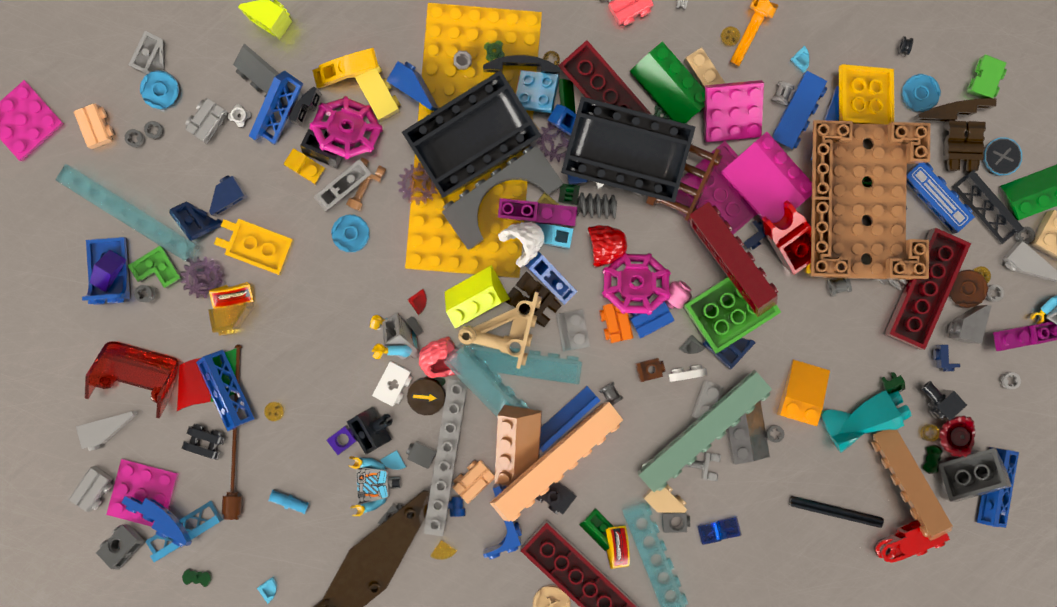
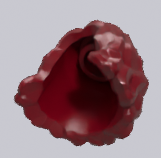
[939,416,976,457]

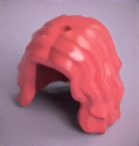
[419,337,462,378]

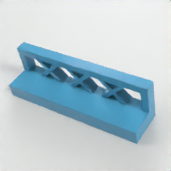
[145,500,224,562]

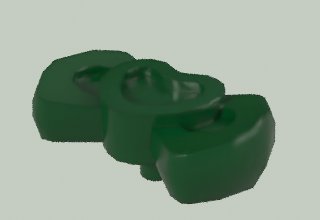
[923,445,943,474]
[182,569,212,587]

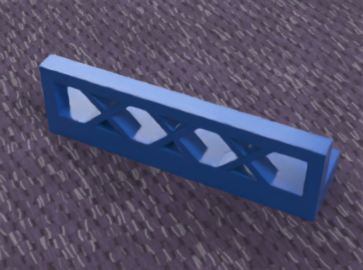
[249,71,303,144]
[196,350,254,432]
[540,386,601,452]
[977,447,1019,528]

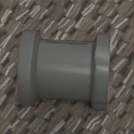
[828,278,852,296]
[134,285,156,303]
[599,382,623,405]

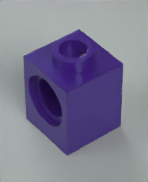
[326,425,357,455]

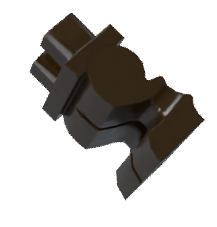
[944,120,986,172]
[506,271,562,327]

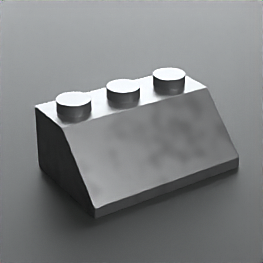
[726,400,770,464]

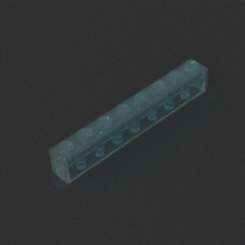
[55,164,201,263]

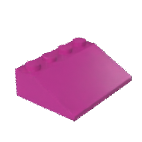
[721,132,812,223]

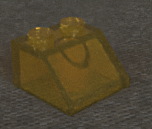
[208,302,254,336]

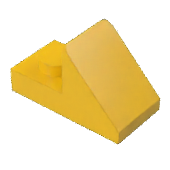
[283,148,326,185]

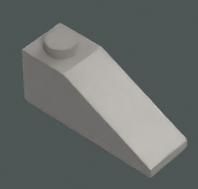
[313,159,372,211]
[1002,241,1057,282]
[76,411,137,451]

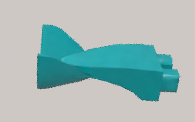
[821,390,912,453]

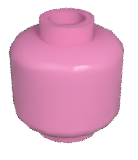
[665,280,692,309]

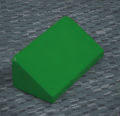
[559,79,576,113]
[579,508,614,551]

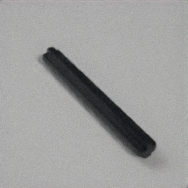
[790,496,884,528]

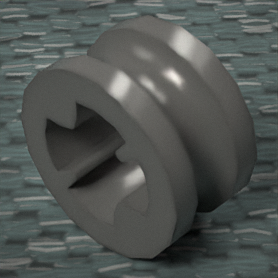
[144,121,163,139]
[125,129,144,147]
[1015,227,1035,244]
[766,425,784,443]

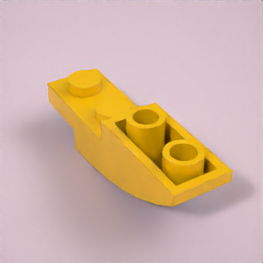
[312,48,378,89]

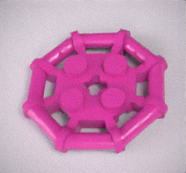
[310,96,382,160]
[602,253,671,315]

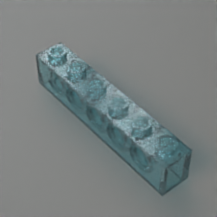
[621,501,689,607]

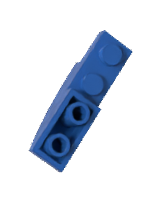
[121,496,192,547]

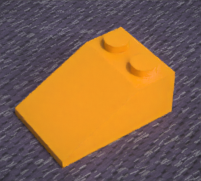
[777,359,830,426]

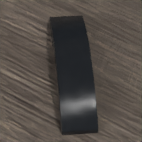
[483,55,560,75]

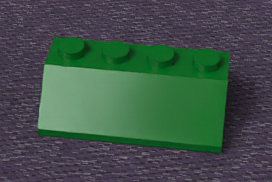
[629,41,705,124]
[999,164,1057,221]

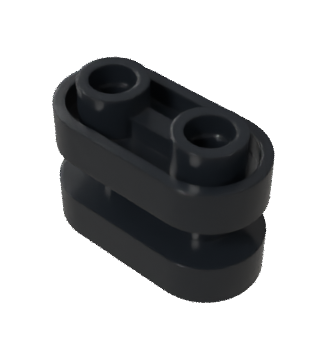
[182,423,226,460]

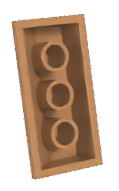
[495,405,542,486]

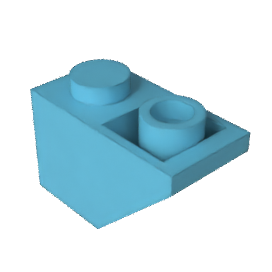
[535,223,573,249]

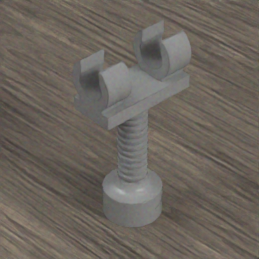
[684,452,721,481]

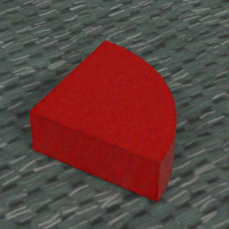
[408,289,427,315]

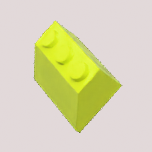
[238,0,292,40]
[445,265,510,328]

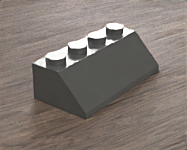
[233,44,304,114]

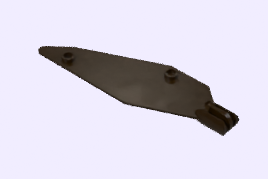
[313,490,430,607]

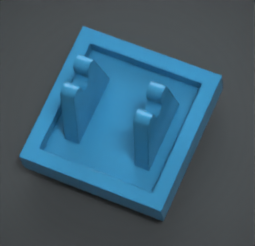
[516,70,559,113]

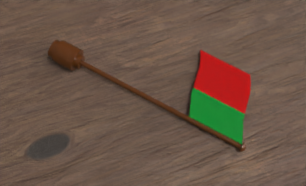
[177,344,242,520]

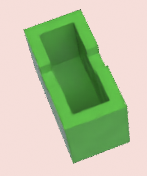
[966,54,1007,99]

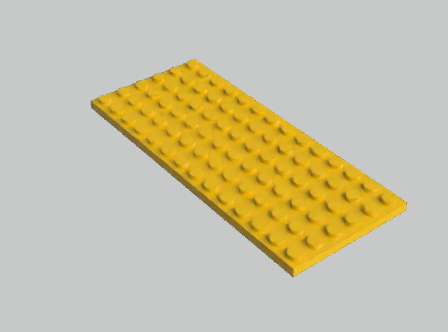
[405,3,542,278]

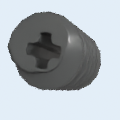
[577,192,617,219]

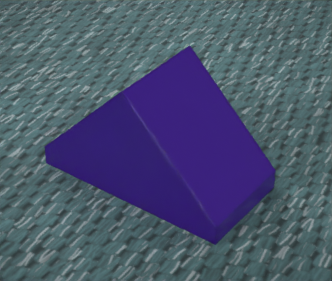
[89,250,127,293]

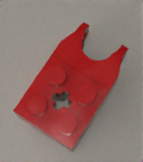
[762,200,811,275]
[875,519,950,563]

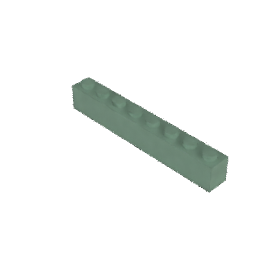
[638,370,772,492]

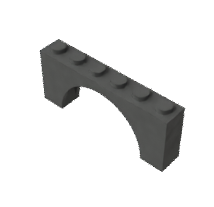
[442,145,564,251]

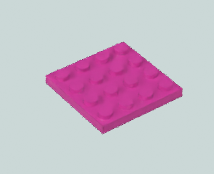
[675,141,757,235]

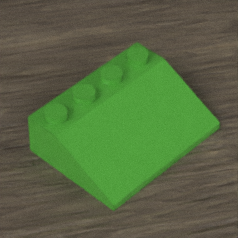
[684,277,781,354]

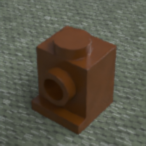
[635,358,666,382]

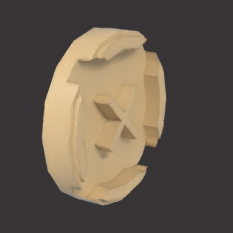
[533,585,571,607]

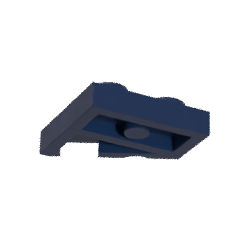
[169,201,222,241]
[702,338,756,370]

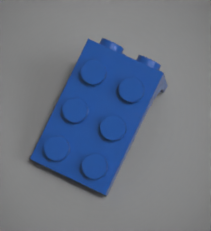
[82,237,130,305]
[483,484,522,560]

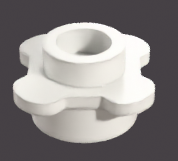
[228,104,251,127]

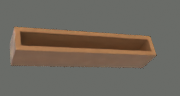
[871,429,953,541]

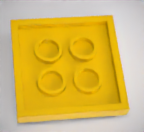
[839,64,894,125]

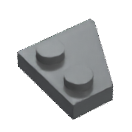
[128,31,164,74]

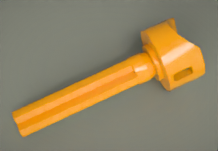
[730,0,778,66]

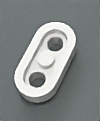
[669,365,708,382]

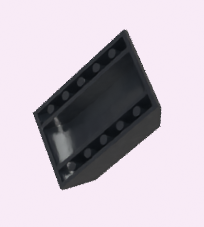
[402,70,542,198]
[561,96,696,203]

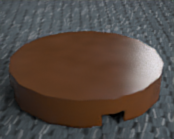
[949,269,988,308]

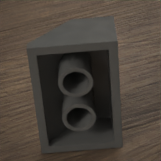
[939,448,1012,502]

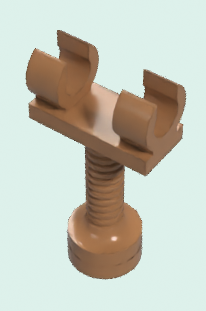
[346,157,386,211]

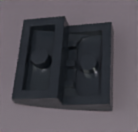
[289,87,322,126]

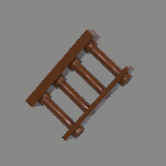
[646,144,723,222]

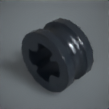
[899,36,913,55]

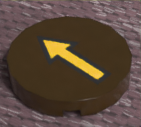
[407,377,446,416]

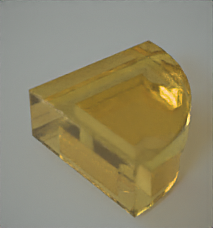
[430,540,457,560]

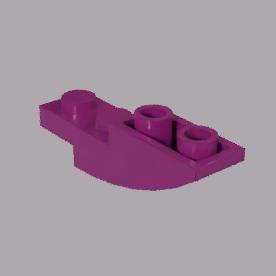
[498,198,578,227]
[993,321,1057,351]

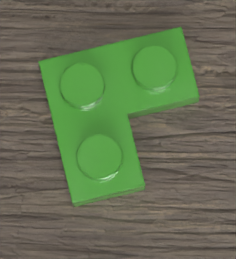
[128,245,182,288]

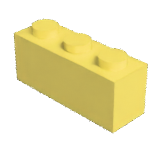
[355,64,401,122]

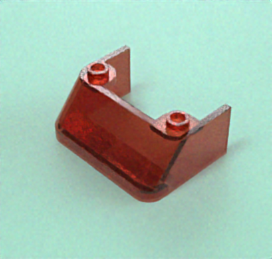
[85,341,179,419]

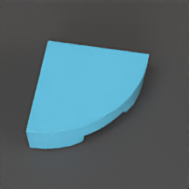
[790,46,809,73]
[380,450,406,470]
[257,576,277,604]

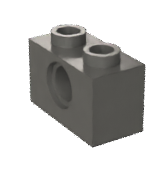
[96,524,145,570]

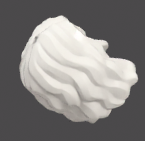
[498,222,544,268]

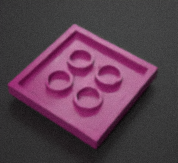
[0,80,64,161]
[704,80,764,142]
[106,459,178,527]

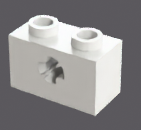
[372,361,413,406]

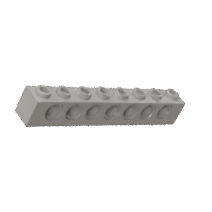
[424,379,468,536]

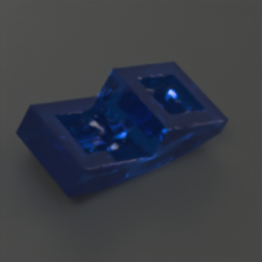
[698,516,742,545]

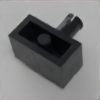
[300,129,344,168]
[921,381,967,421]
[347,407,393,455]
[536,481,577,515]

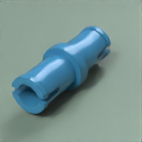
[268,490,309,514]

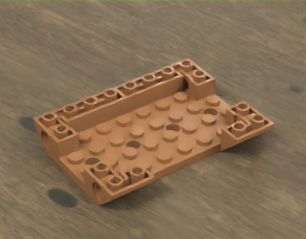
[811,120,930,280]

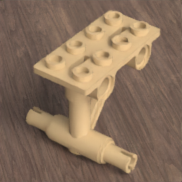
[458,291,542,369]

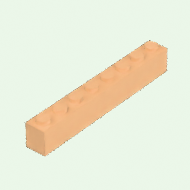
[490,402,623,521]

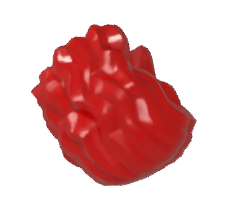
[588,225,628,267]

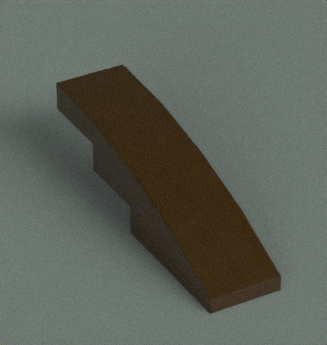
[914,98,997,122]

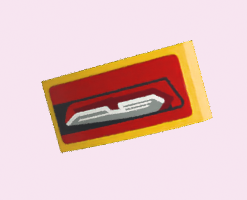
[209,282,253,309]
[606,526,630,569]

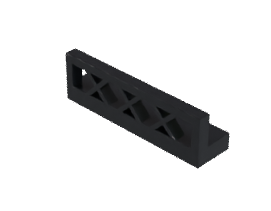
[951,170,1024,244]

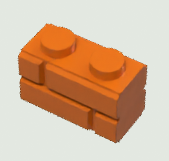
[599,301,634,343]

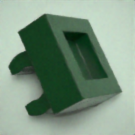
[558,184,580,205]
[882,372,905,394]

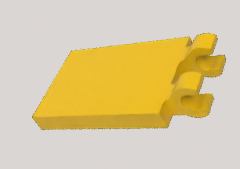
[214,219,293,275]

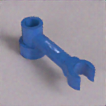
[427,497,465,517]

